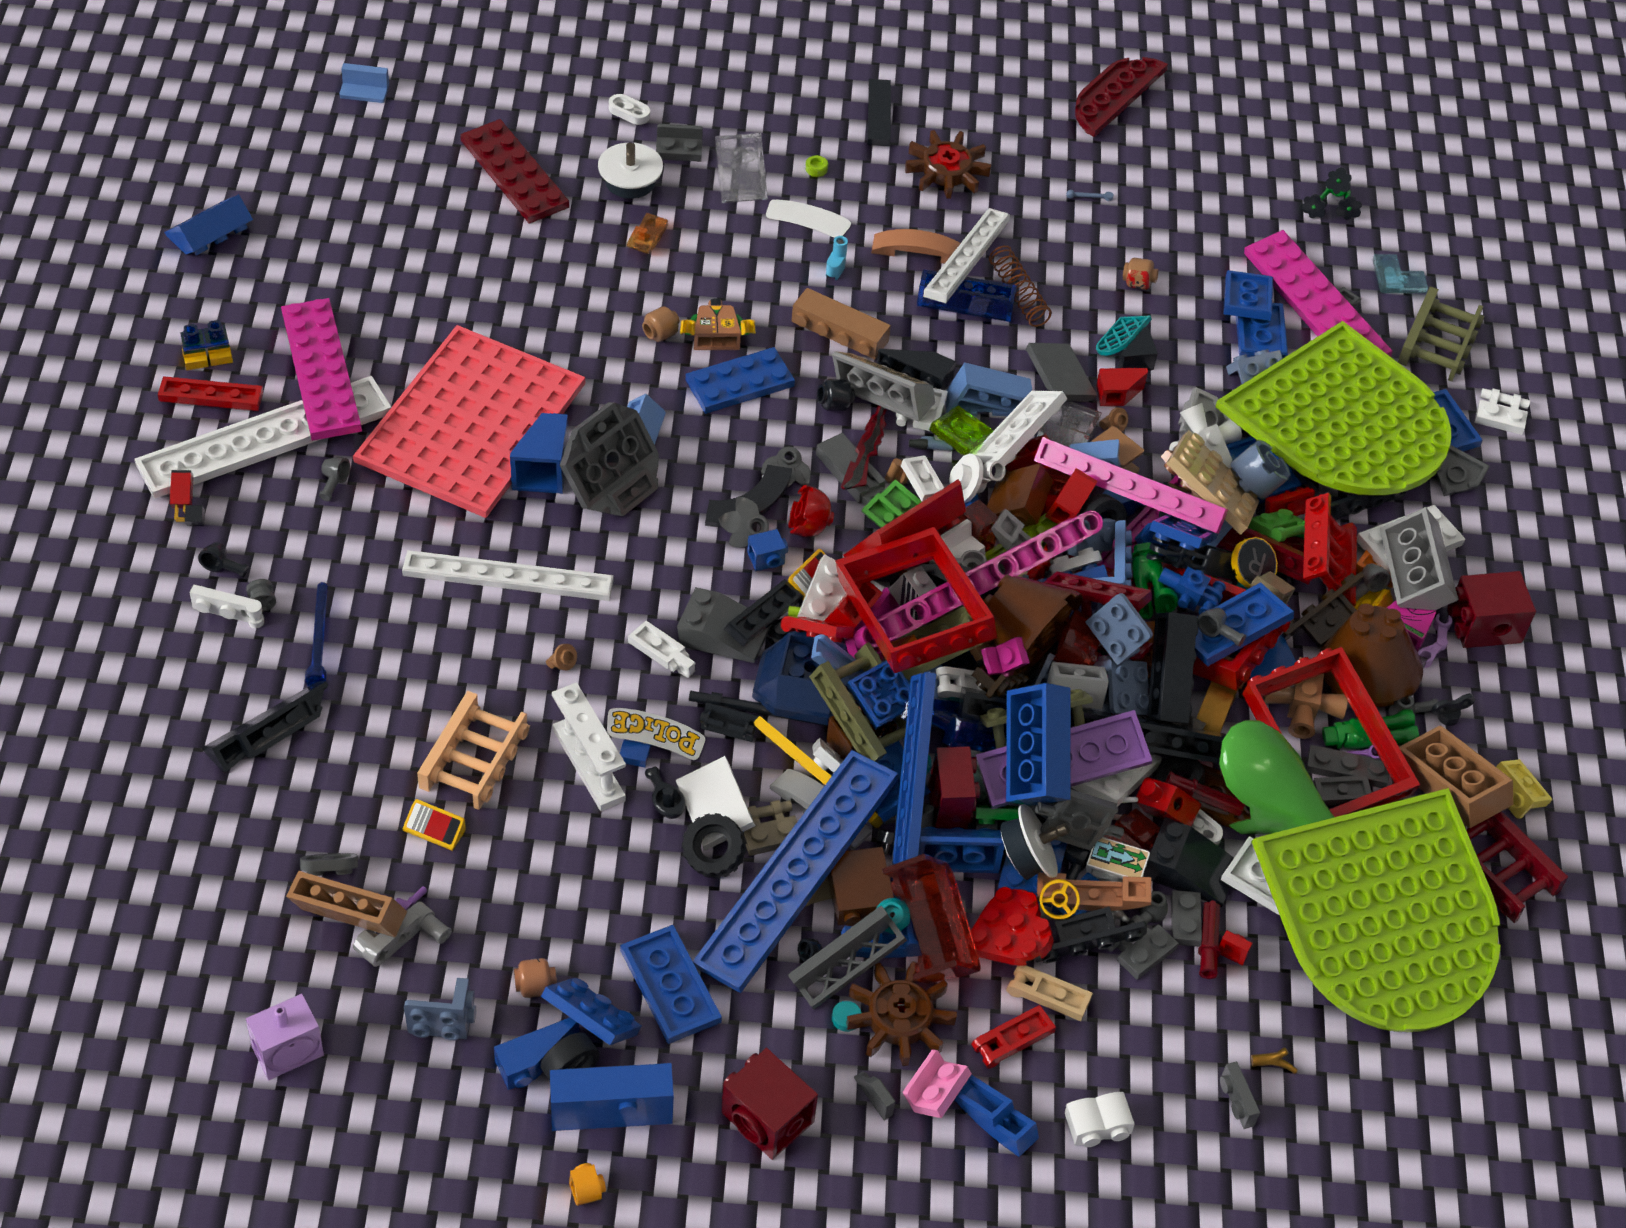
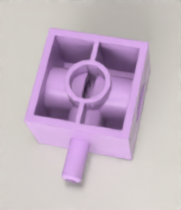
[245,994,324,1081]

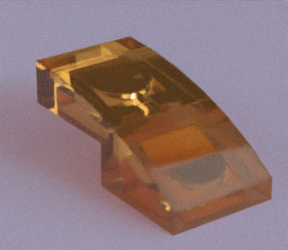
[627,213,668,254]

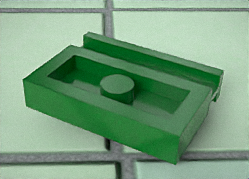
[973,804,1019,824]

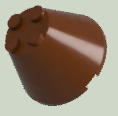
[983,574,1083,669]
[1318,604,1423,707]

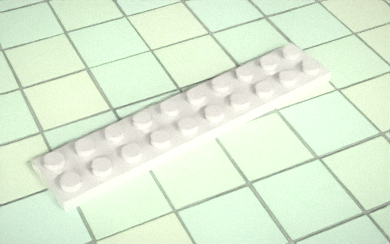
[135,376,392,499]

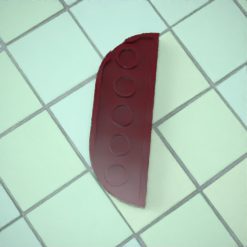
[1075,57,1168,137]

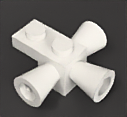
[1169,403,1242,468]

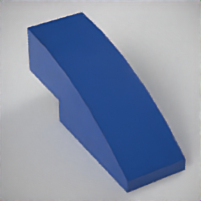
[954,1074,1039,1157]

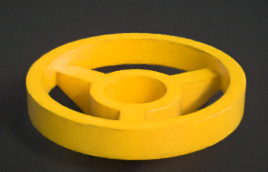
[1040,879,1080,919]

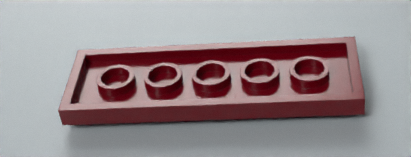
[460,119,569,224]

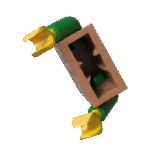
[680,298,756,350]

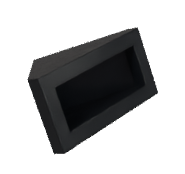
[1118,327,1158,370]

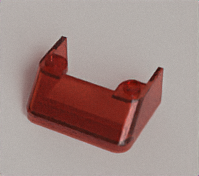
[882,854,981,984]

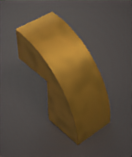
[1193,681,1239,733]

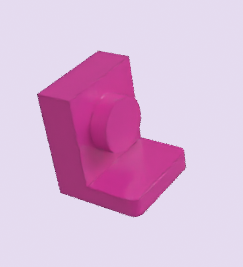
[981,637,1030,675]

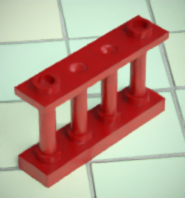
[1303,492,1357,607]

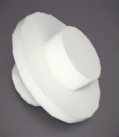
[949,453,991,503]

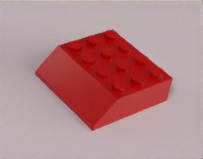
[843,479,966,557]

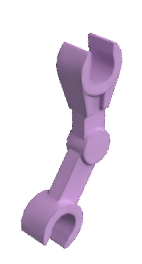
[1418,614,1452,668]

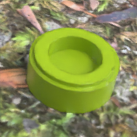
[805,155,828,177]

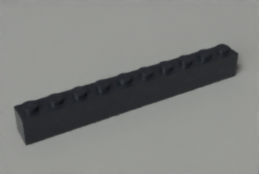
[957,686,1226,764]

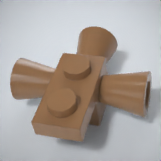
[1264,657,1348,739]

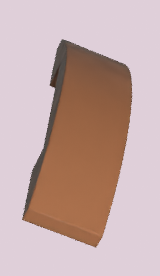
[871,229,961,264]
[1037,872,1151,911]

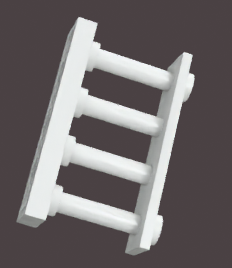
[552,682,626,811]

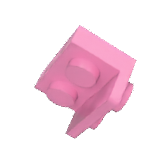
[903,1050,972,1118]

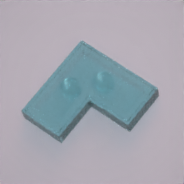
[1372,254,1428,293]

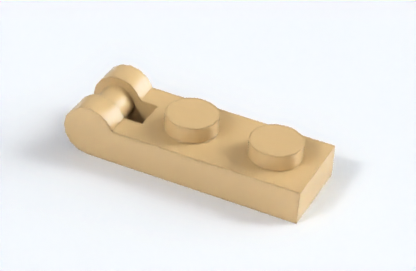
[1006,965,1093,1021]

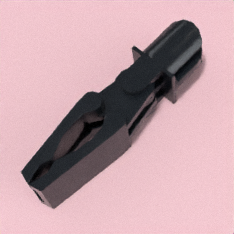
[1146,535,1238,581]

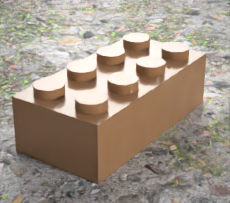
[1399,725,1513,828]

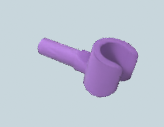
[1347,745,1381,760]
[395,886,427,910]

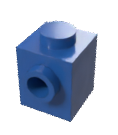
[747,529,789,571]

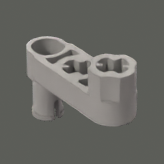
[353,902,452,967]

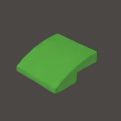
[861,479,922,528]

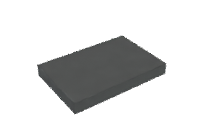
[1026,343,1097,401]

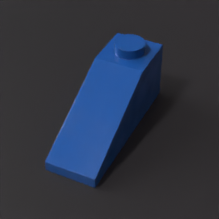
[494,1017,580,1090]

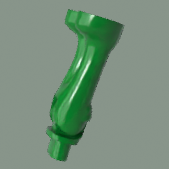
[1132,542,1178,619]
[1322,709,1419,750]

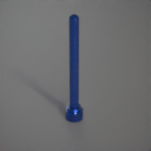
[304,582,328,687]

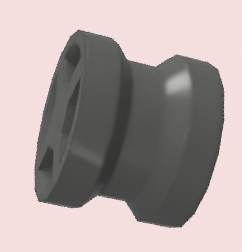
[246,579,276,612]

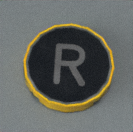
[1231,537,1278,588]

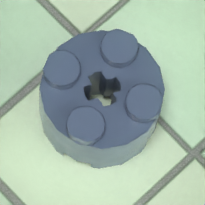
[1230,440,1290,500]

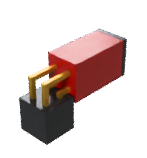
[170,470,205,526]

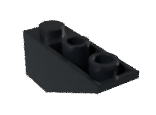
[877,349,956,390]

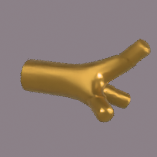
[1251,1047,1298,1074]

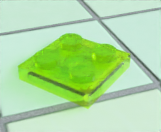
[929,406,994,455]

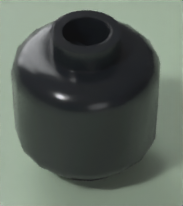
[817,379,855,411]

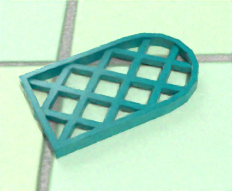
[1096,315,1152,356]

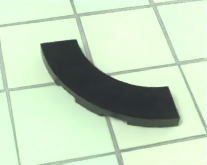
[705,465,792,527]

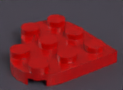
[962,887,1054,966]

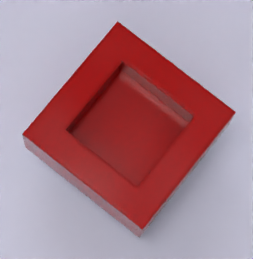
[1219,930,1252,966]

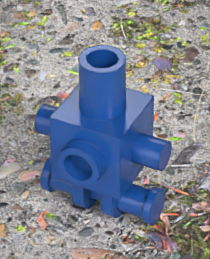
[1158,567,1226,615]

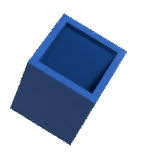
[510,413,569,494]

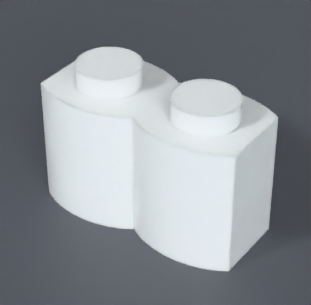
[1065,1092,1134,1147]

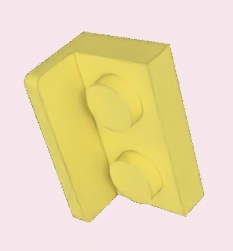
[1496,759,1553,819]

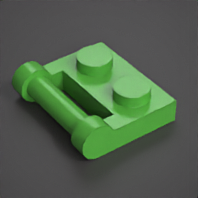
[1248,509,1305,542]

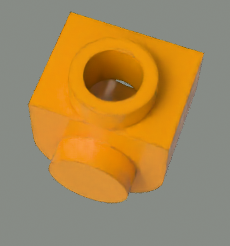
[569,1163,606,1206]

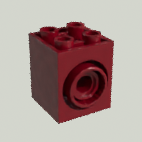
[1447,571,1536,648]
[721,1047,818,1160]

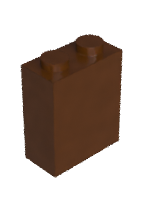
[983,463,1053,528]
[828,847,894,926]

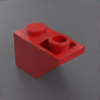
[1096,368,1148,406]
[1045,468,1098,524]

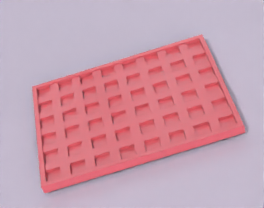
[353,325,585,518]

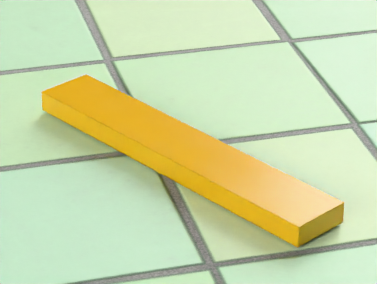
[754,716,883,828]

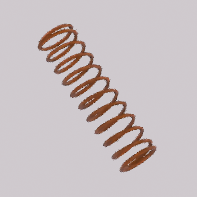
[989,245,1052,327]

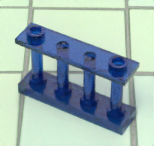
[901,697,1007,752]

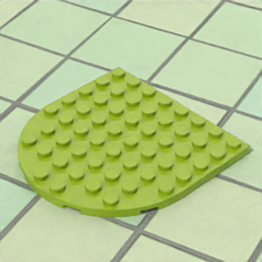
[1215,321,1451,495]
[1251,788,1501,1032]

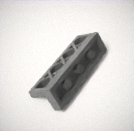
[788,905,907,1010]

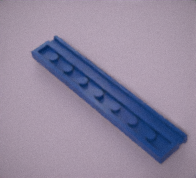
[890,672,936,899]

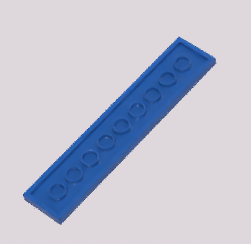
[693,750,899,993]

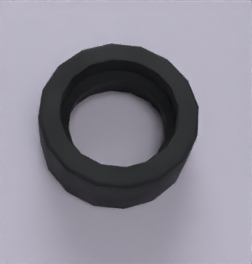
[540,1032,600,1080]

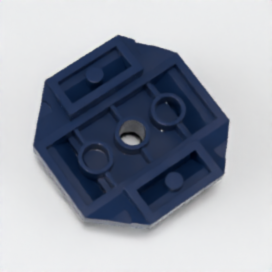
[752,631,859,725]

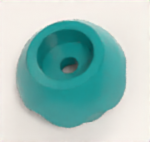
[876,898,911,934]

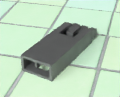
[816,433,886,506]

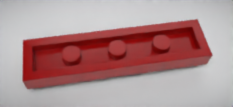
[157,376,263,411]

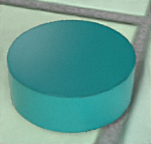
[832,1001,861,1032]

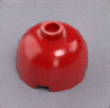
[788,485,834,537]

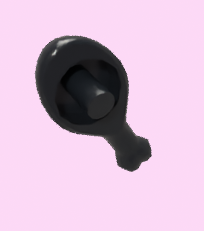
[645,766,685,819]

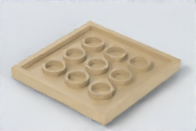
[1166,430,1259,535]

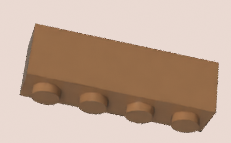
[792,288,891,359]
[286,871,407,937]

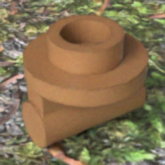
[1099,407,1128,432]
[885,458,909,485]
[546,644,577,671]

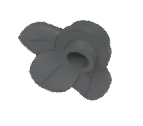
[761,446,811,489]
[718,497,769,548]

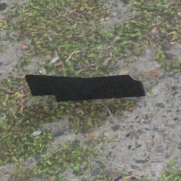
[202,681,328,772]

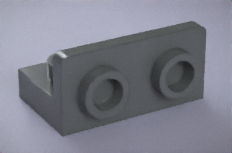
[656,124,703,162]

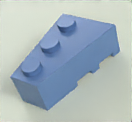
[945,362,1032,416]

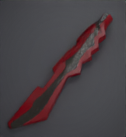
[841,406,887,490]

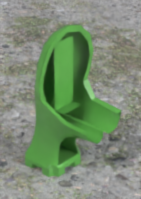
[1219,720,1335,834]

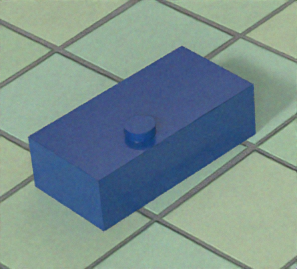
[1006,683,1071,806]
[550,1063,674,1131]

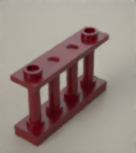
[1044,571,1153,659]
[1466,811,1568,923]

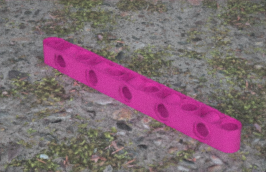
[854,511,1103,649]

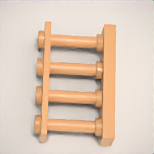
[417,691,530,810]

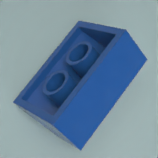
[164,194,253,255]
[917,827,1005,873]

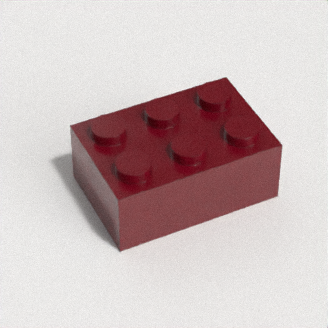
[928,746,980,829]

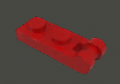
[781,616,855,642]
[971,1005,1056,1069]

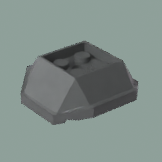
[560,402,659,516]

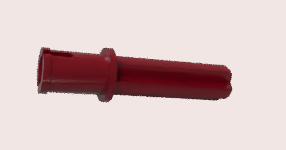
[1165,772,1245,816]
[1198,900,1221,979]

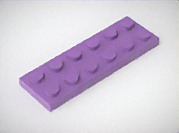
[975,710,1152,809]

